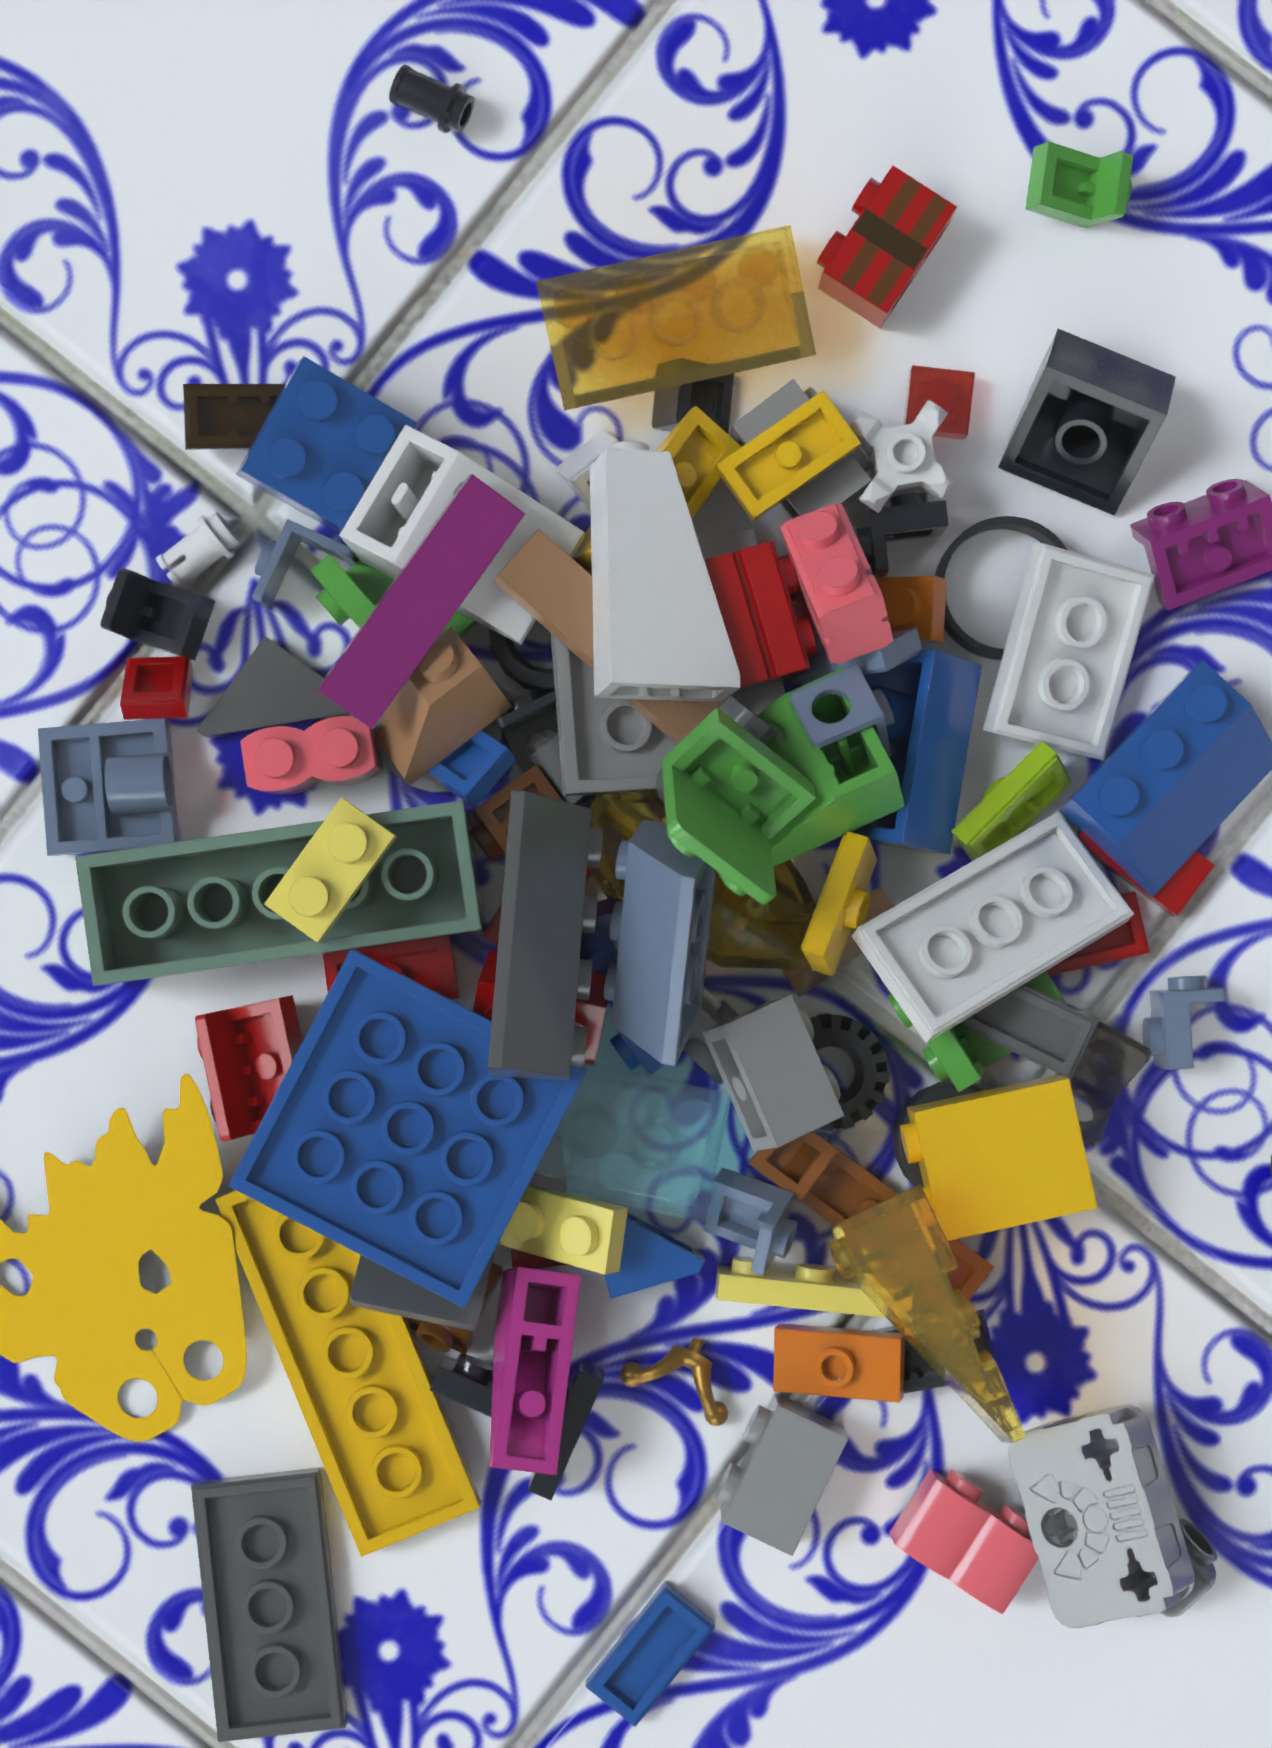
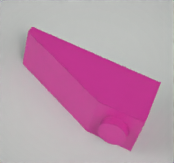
[489,1267,581,1475]

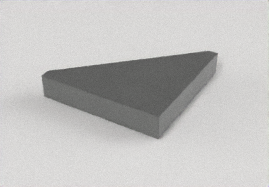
[196,636,349,738]

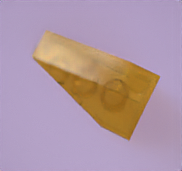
[829,1184,1026,1443]

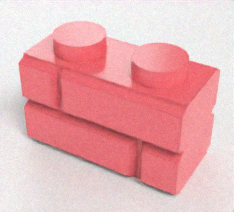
[780,503,894,664]

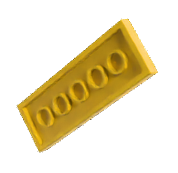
[215,1190,482,1557]

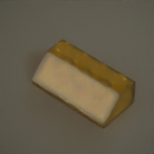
[536,225,816,411]

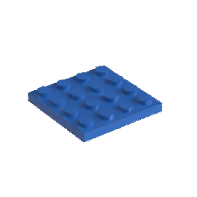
[228,949,587,1308]

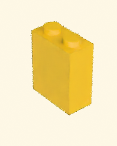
[900,1075,1098,1242]

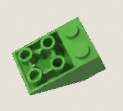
[723,668,905,889]

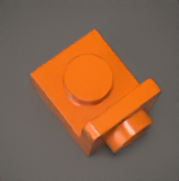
[875,576,947,643]

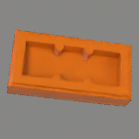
[773,1323,905,1403]

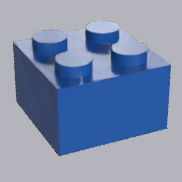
[235,356,417,534]

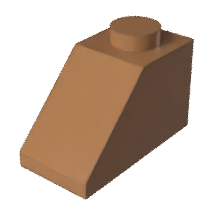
[376,627,512,785]

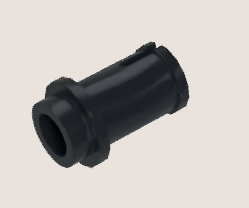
[389,64,475,133]

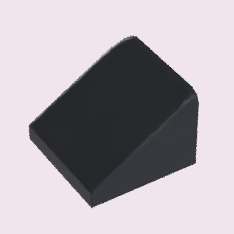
[652,361,734,434]

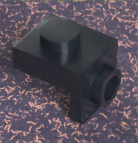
[854,493,949,577]
[100,568,216,661]

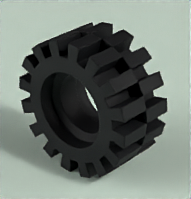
[810,1013,890,1131]

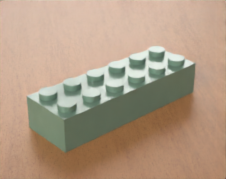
[75,800,486,986]

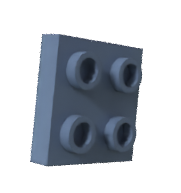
[38,718,179,856]

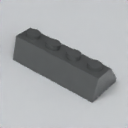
[488,790,603,1081]

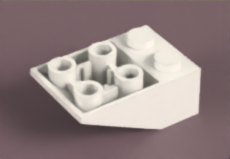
[339,425,586,645]

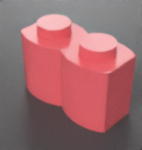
[240,716,383,795]
[889,1469,1039,1615]

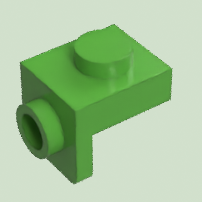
[1025,141,1133,228]

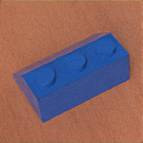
[838,649,982,854]
[1058,660,1272,897]

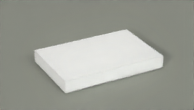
[983,542,1155,760]

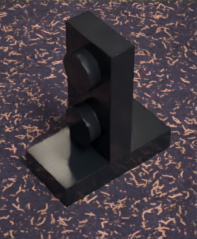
[430,1353,604,1501]

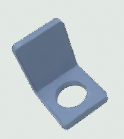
[252,519,359,609]
[790,664,895,757]

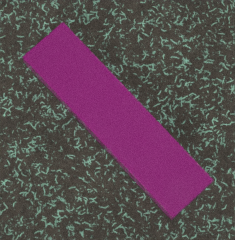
[316,474,526,729]

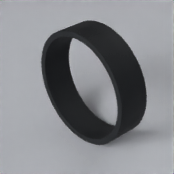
[935,516,1067,660]

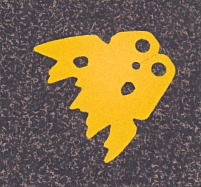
[0,1074,247,1442]

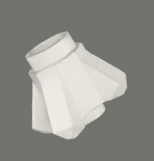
[849,400,956,513]

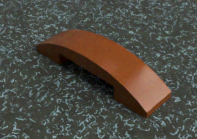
[748,1131,994,1319]

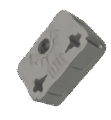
[1008,1405,1195,1628]

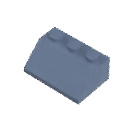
[604,820,717,1066]

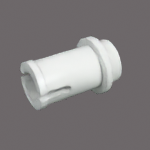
[156,512,241,589]

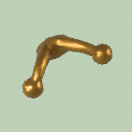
[620,1338,729,1426]

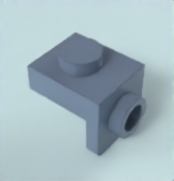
[1142,975,1227,1070]
[704,1167,797,1276]

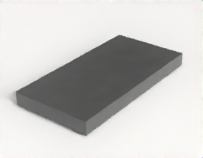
[191,1467,348,1742]

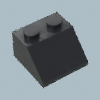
[998,328,1176,516]

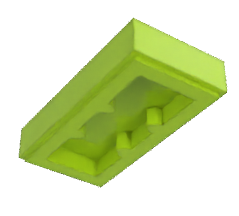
[951,741,1072,861]

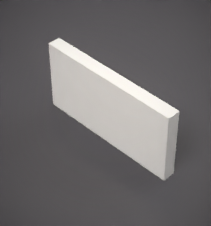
[851,811,1134,1043]

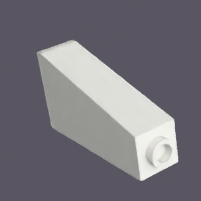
[590,441,741,702]

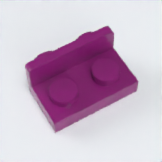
[1130,479,1272,611]

